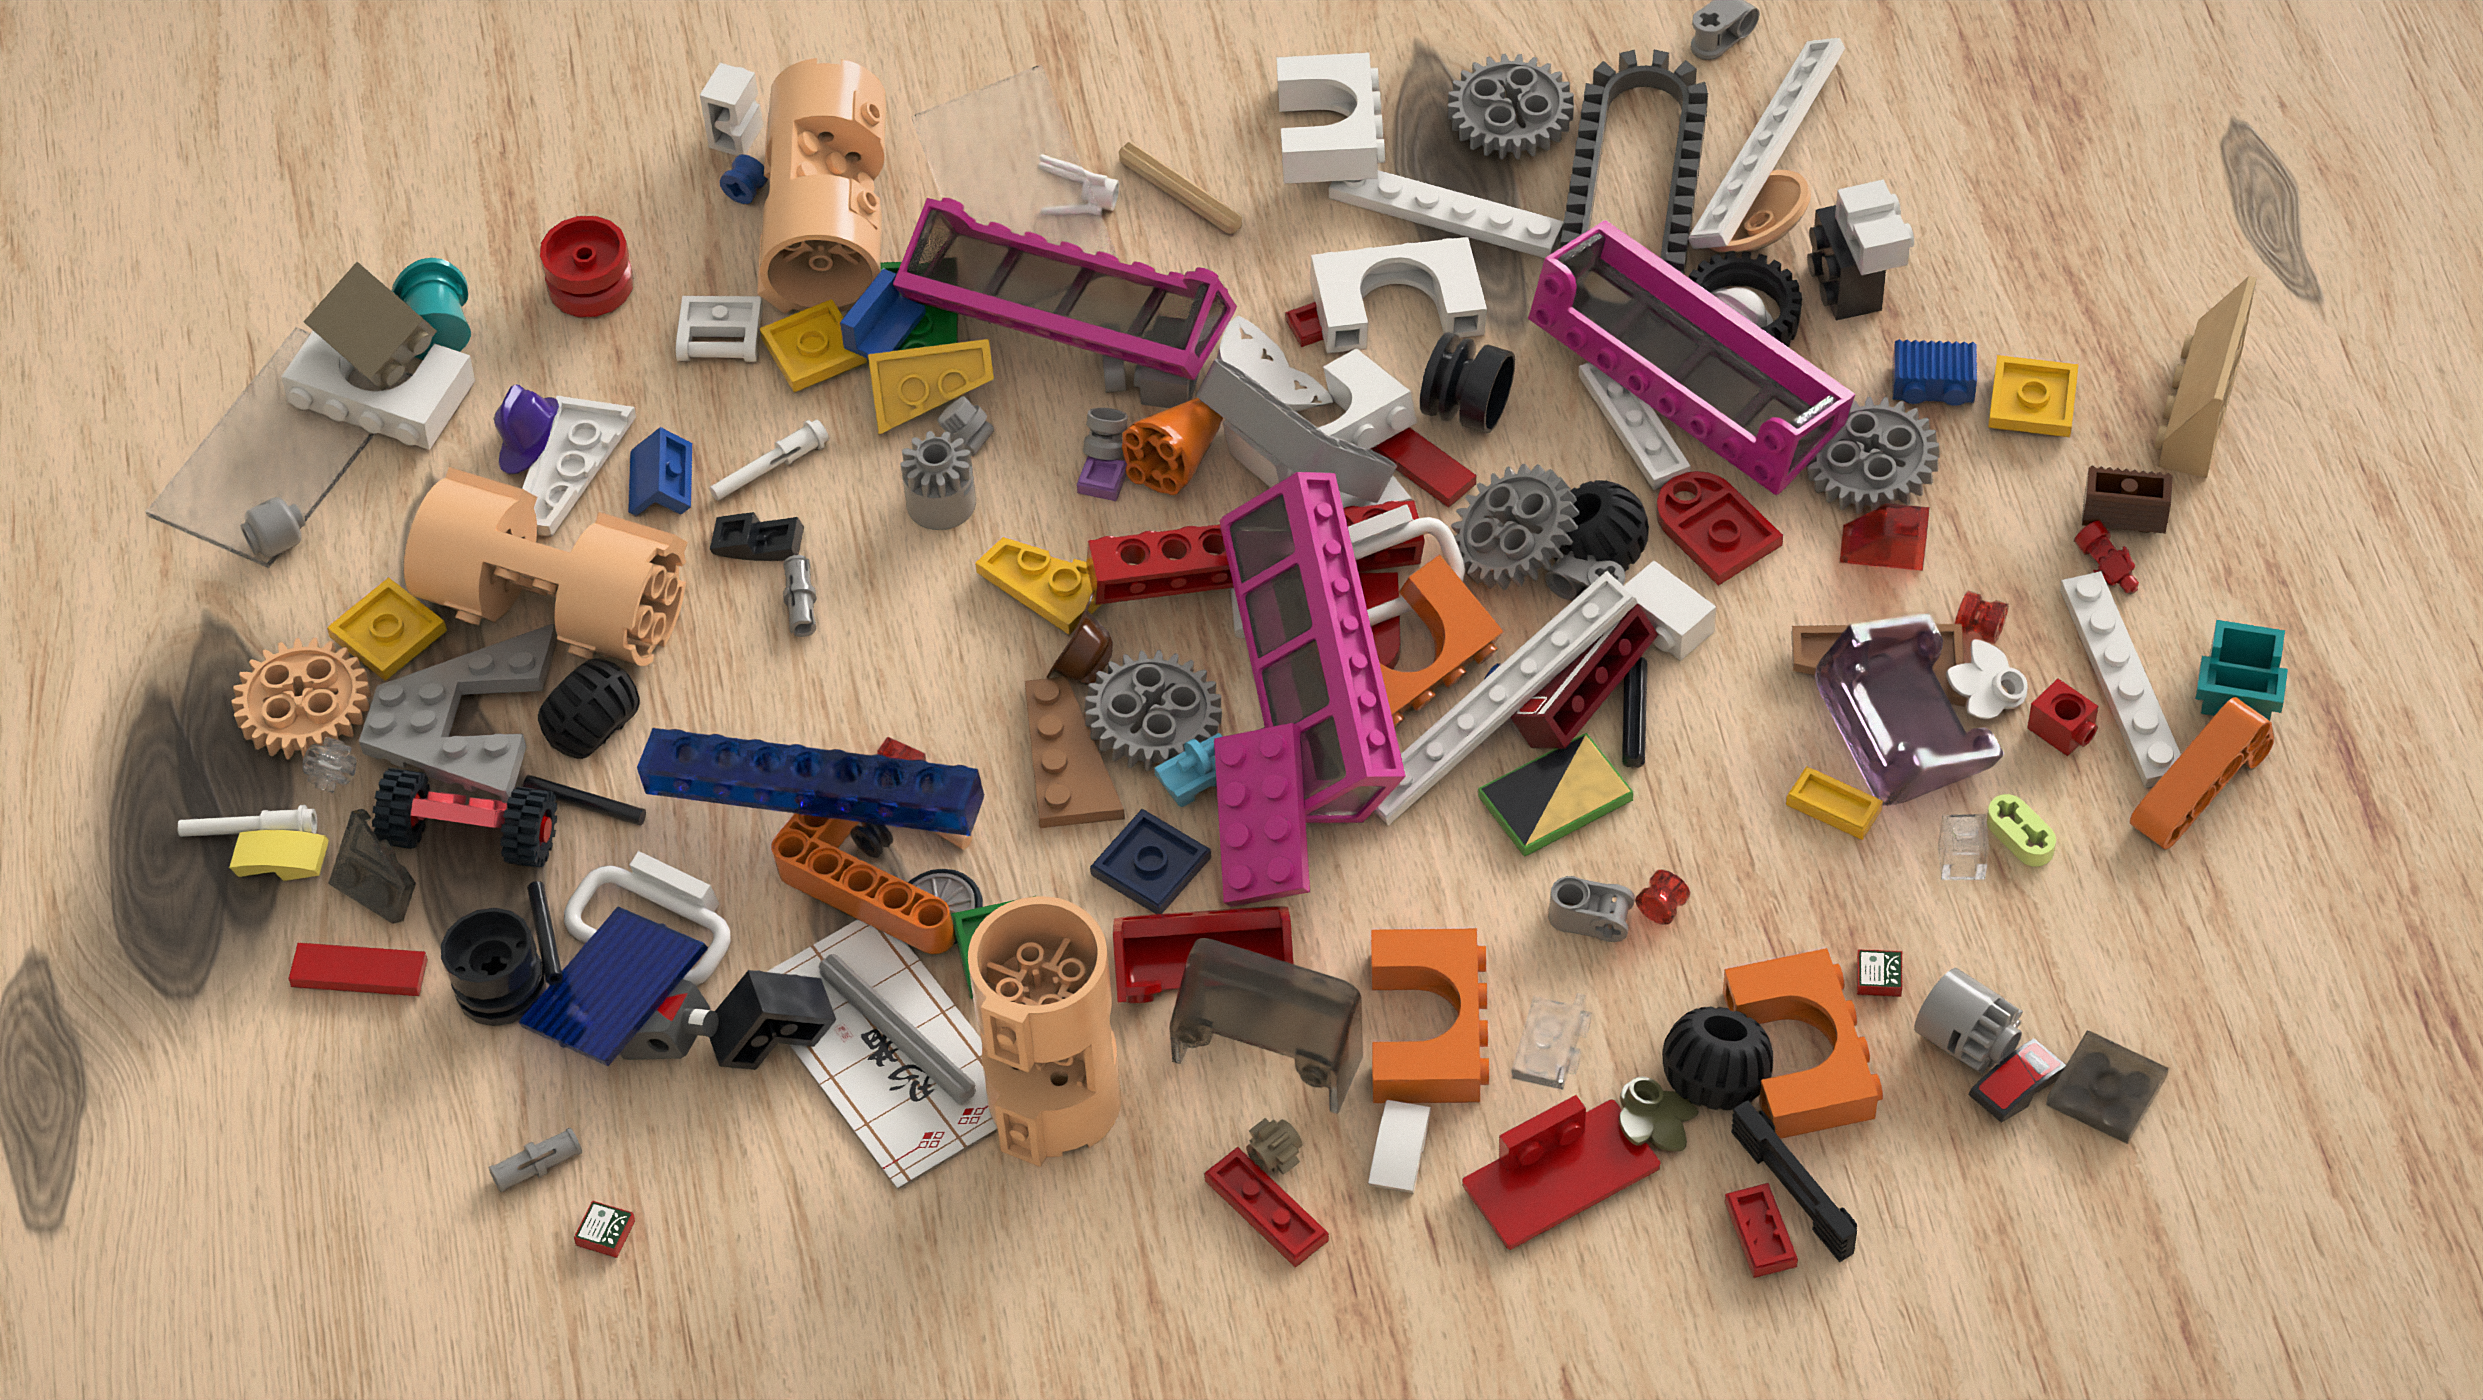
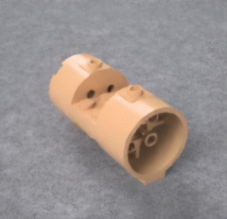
[757,58,886,314]
[404,467,688,666]
[968,896,1121,1167]

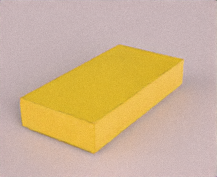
[1786,766,1883,840]

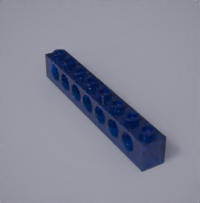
[637,728,985,836]

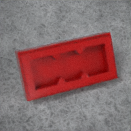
[1724,1183,1798,1278]

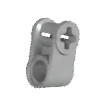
[1691,0,1760,60]
[1545,551,1625,601]
[1548,876,1635,942]

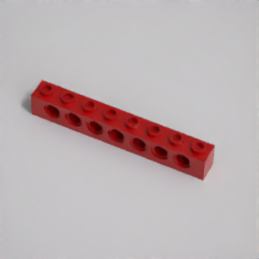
[1086,500,1425,605]

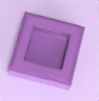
[1077,456,1127,501]

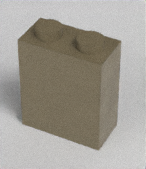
[303,262,437,391]

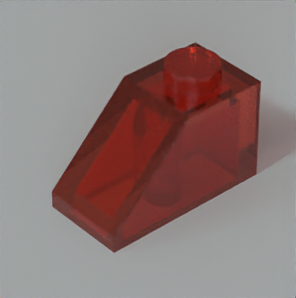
[1839,503,1930,571]

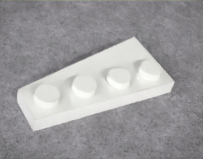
[522,396,636,537]

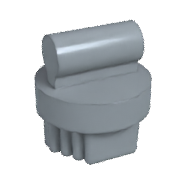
[937,396,994,456]

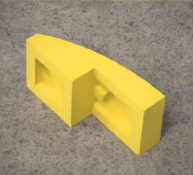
[229,830,329,881]

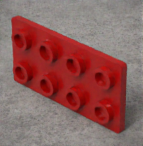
[1462,1095,1661,1250]

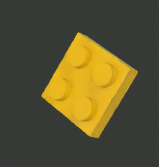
[759,299,867,392]
[1988,355,2079,437]
[327,577,447,681]

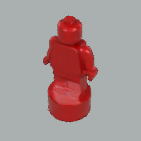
[2074,520,2139,594]

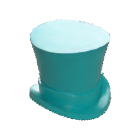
[392,258,471,360]

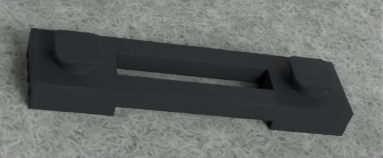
[1731,1100,1857,1263]

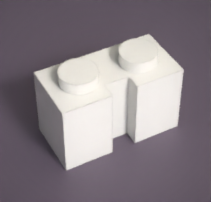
[700,63,763,156]
[1835,179,1914,275]
[1624,561,1716,661]

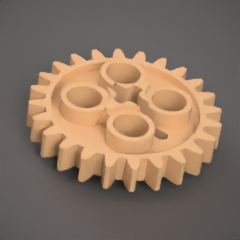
[231,638,371,759]

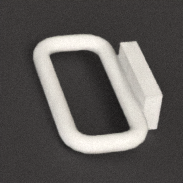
[1348,504,1465,626]
[564,851,731,986]

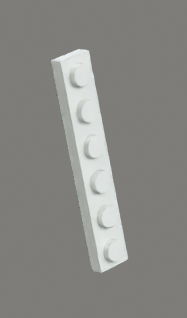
[1329,170,1564,258]
[2060,571,2181,789]

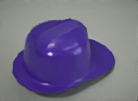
[493,384,559,475]

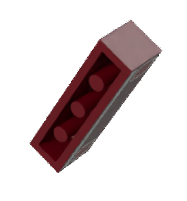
[1510,603,1659,749]

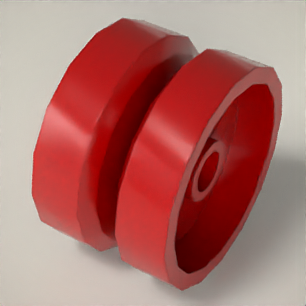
[540,216,634,317]

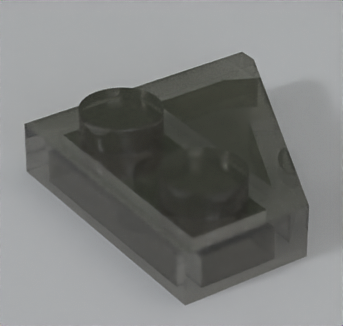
[328,809,416,924]

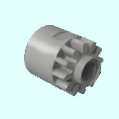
[900,431,976,530]
[1914,968,2023,1074]

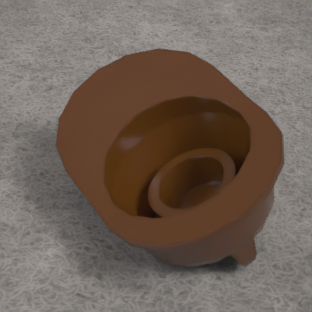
[1047,590,1113,685]

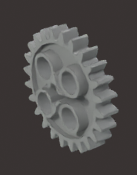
[1448,54,1574,159]
[1806,397,1940,514]
[1451,464,1579,590]
[1085,650,1222,771]

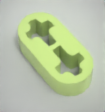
[1986,794,2056,867]

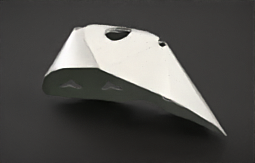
[1217,316,1333,412]

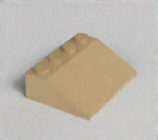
[2154,276,2257,478]

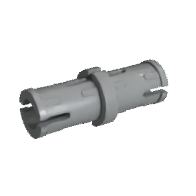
[783,555,817,637]
[488,1128,582,1192]

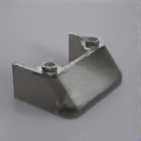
[1169,938,1363,1114]

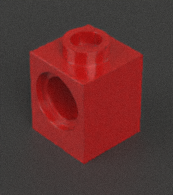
[2027,678,2099,757]

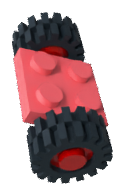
[372,768,557,868]

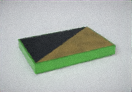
[1478,733,1633,857]

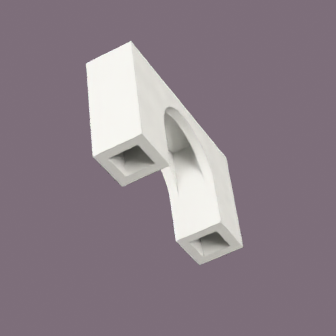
[1276,53,1385,184]
[1310,237,1487,353]
[281,331,475,450]
[1223,348,1417,498]

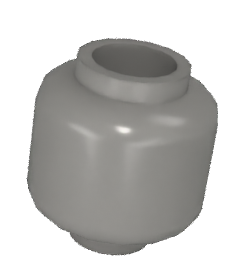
[240,497,306,558]

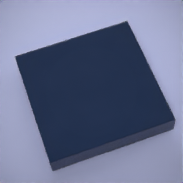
[1090,809,1211,914]

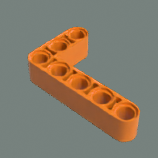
[771,769,956,954]

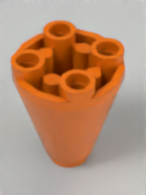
[1122,398,1223,495]

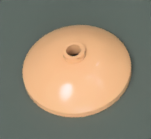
[1700,170,1811,254]

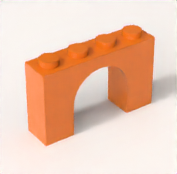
[1305,554,1504,728]
[1371,928,1489,1103]
[1723,948,1883,1139]

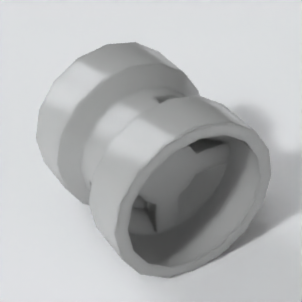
[1083,408,1128,460]

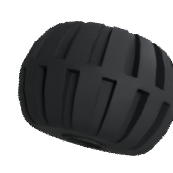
[1553,480,1649,577]
[538,658,640,759]
[1662,1006,1773,1110]

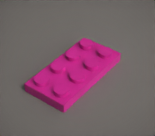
[1214,723,1310,907]

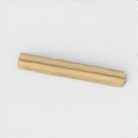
[1118,142,1243,235]

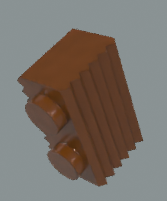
[2082,465,2173,534]

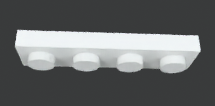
[1579,362,1691,490]

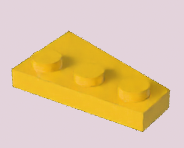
[868,339,994,435]
[975,537,1102,635]

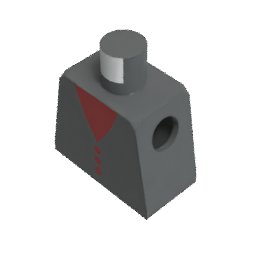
[607,966,719,1060]

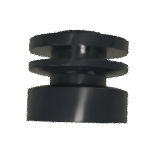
[1420,332,1515,433]
[441,908,546,1026]

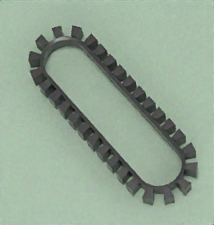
[1559,49,1708,342]

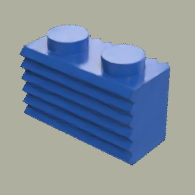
[1892,339,1977,406]

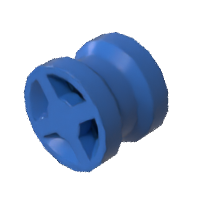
[719,154,768,204]

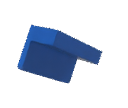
[840,268,926,359]
[628,427,693,516]

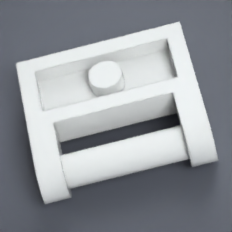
[676,296,763,362]

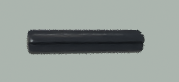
[1622,657,1647,768]

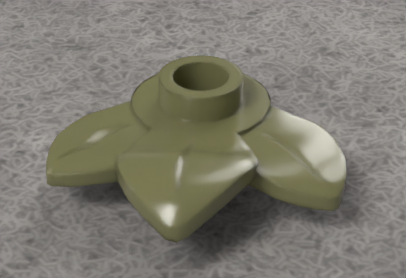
[1618,1077,1699,1151]

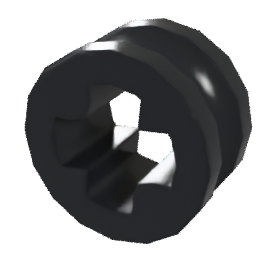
[850,815,893,858]

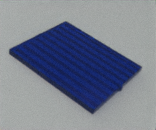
[519,906,708,1066]

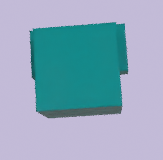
[2195,620,2288,721]

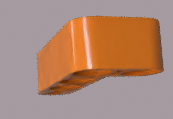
[2130,697,2274,850]

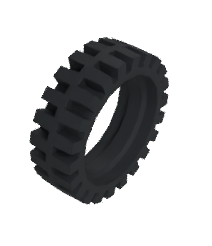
[1689,251,1802,359]

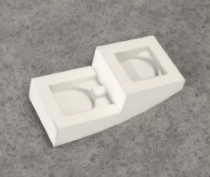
[1368,1100,1431,1193]

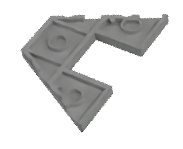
[359,624,558,803]

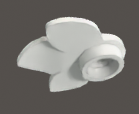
[1946,639,2028,719]

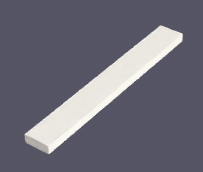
[1688,38,1845,249]
[1358,571,1637,826]

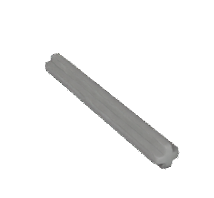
[818,954,976,1104]

